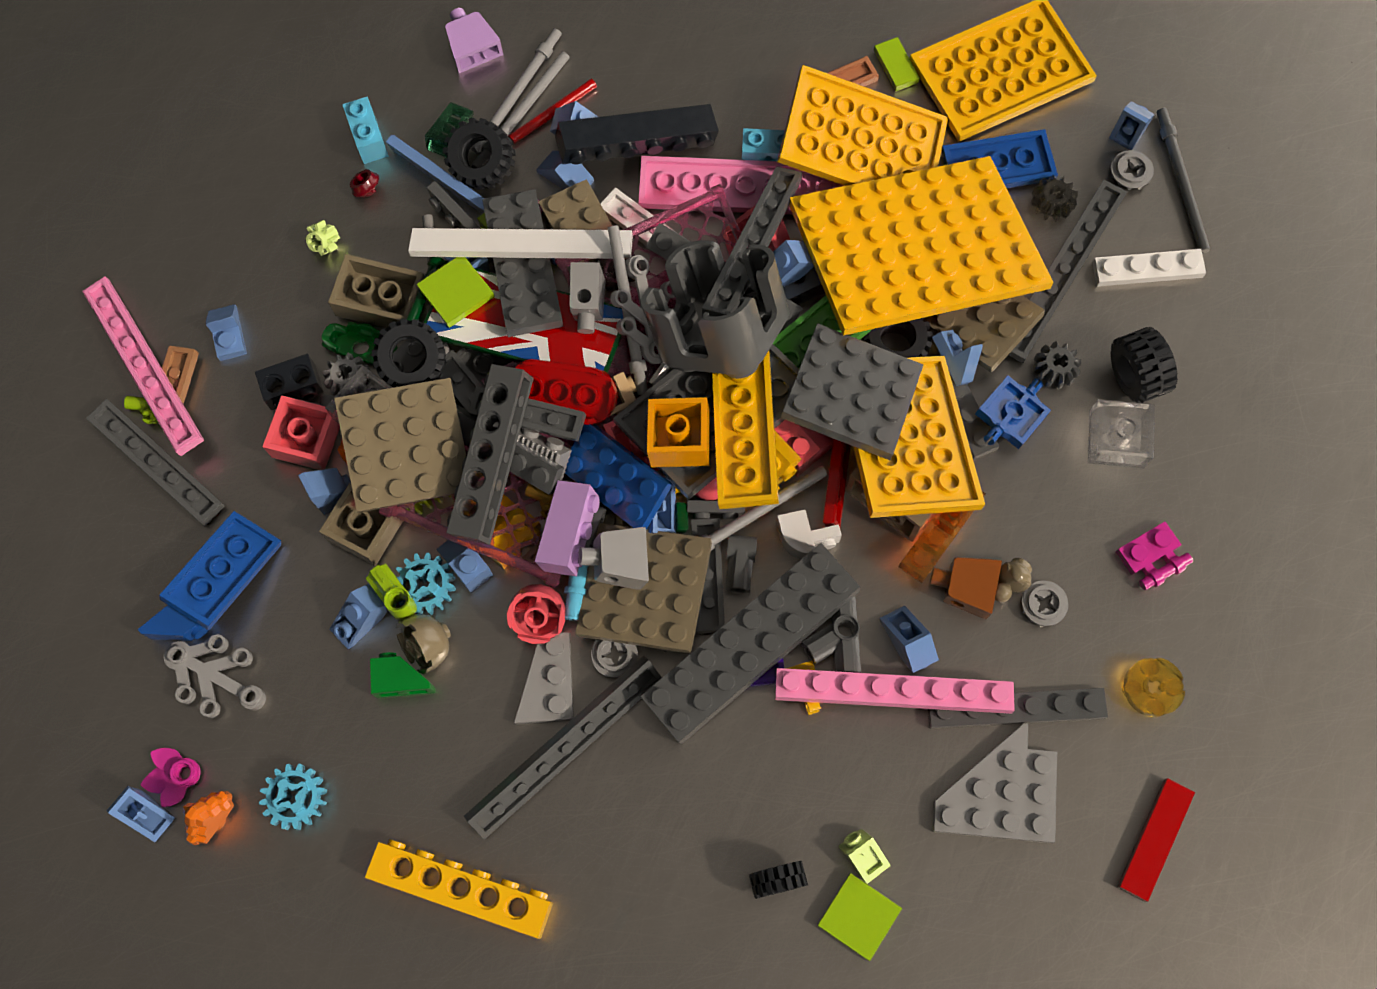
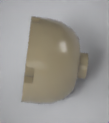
[396,614,451,675]

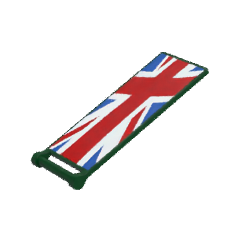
[406,257,625,374]

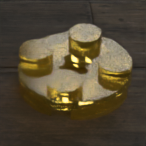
[1122,658,1185,718]

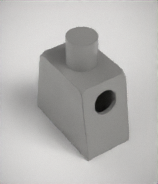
[570,262,606,334]
[578,527,649,590]

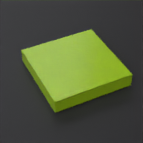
[417,257,495,328]
[817,873,902,961]

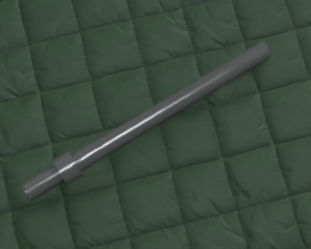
[1156,108,1210,254]

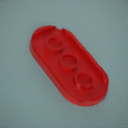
[515,359,618,425]

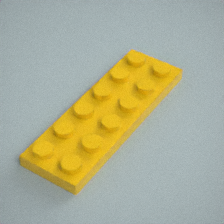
[712,351,779,509]

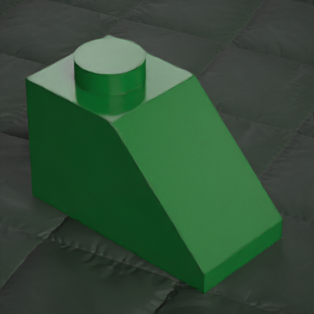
[370,652,435,698]

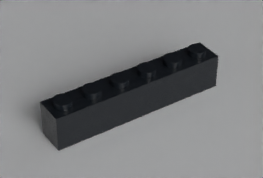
[555,104,719,165]

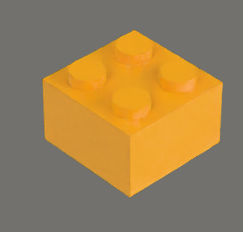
[647,397,710,467]

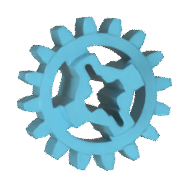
[396,553,456,615]
[259,764,327,830]

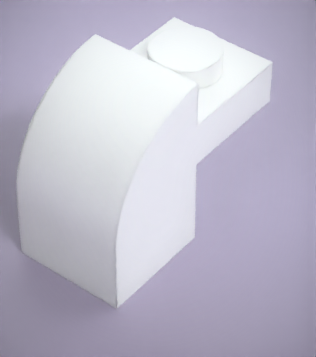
[776,509,842,559]

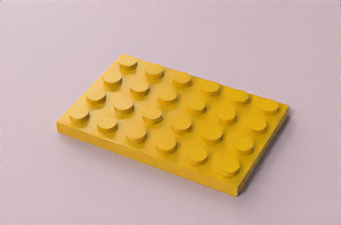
[909,0,1097,142]
[777,65,948,186]
[853,356,985,518]

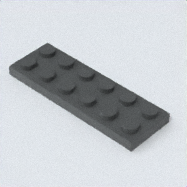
[482,189,564,337]

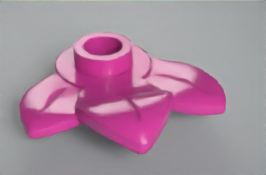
[141,748,201,807]

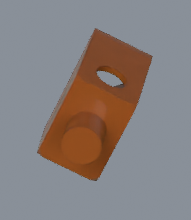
[930,557,1002,619]

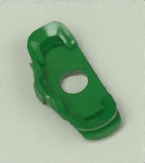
[321,322,398,365]

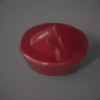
[350,169,379,198]

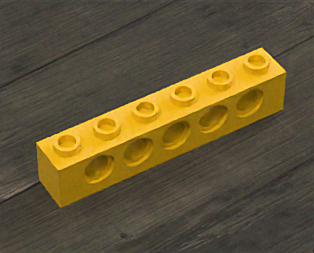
[365,839,553,939]

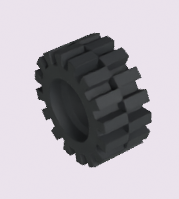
[749,861,808,899]

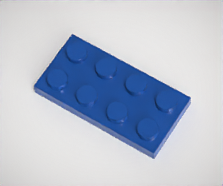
[941,129,1058,188]
[565,424,673,530]
[159,511,281,631]

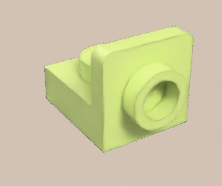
[838,829,891,884]

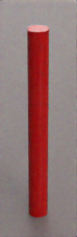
[508,78,597,144]

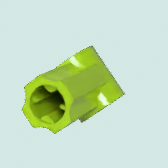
[366,564,417,621]

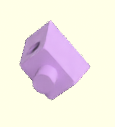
[445,8,503,73]

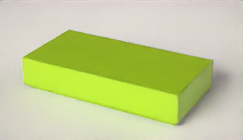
[874,37,920,92]

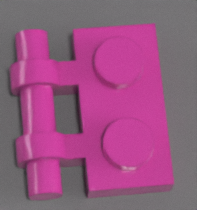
[1116,522,1193,590]

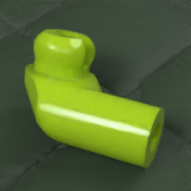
[124,396,158,424]

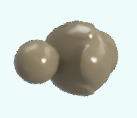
[995,558,1032,603]

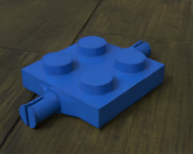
[975,376,1051,450]

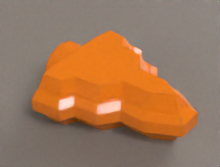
[183,791,234,845]

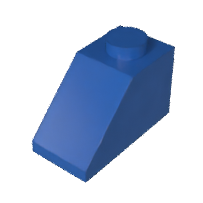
[138,605,208,641]

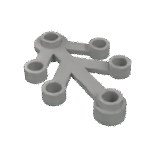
[611,255,675,364]
[164,634,266,718]

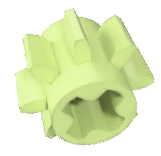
[305,220,340,256]

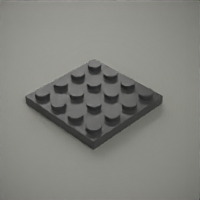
[781,323,924,460]

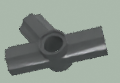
[802,596,861,673]

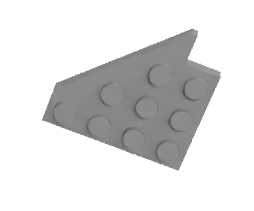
[933,723,1057,843]

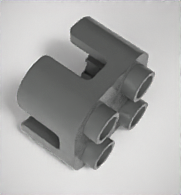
[641,240,790,379]

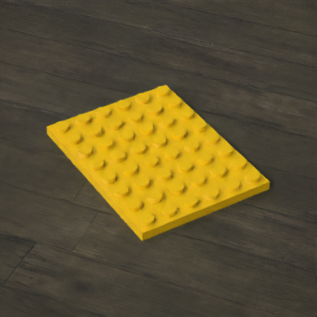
[789,156,1053,336]

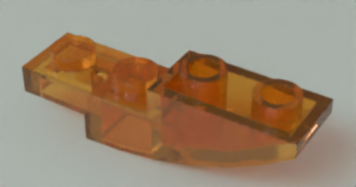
[898,491,986,583]

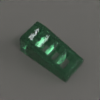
[425,102,474,158]

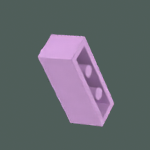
[535,480,600,577]

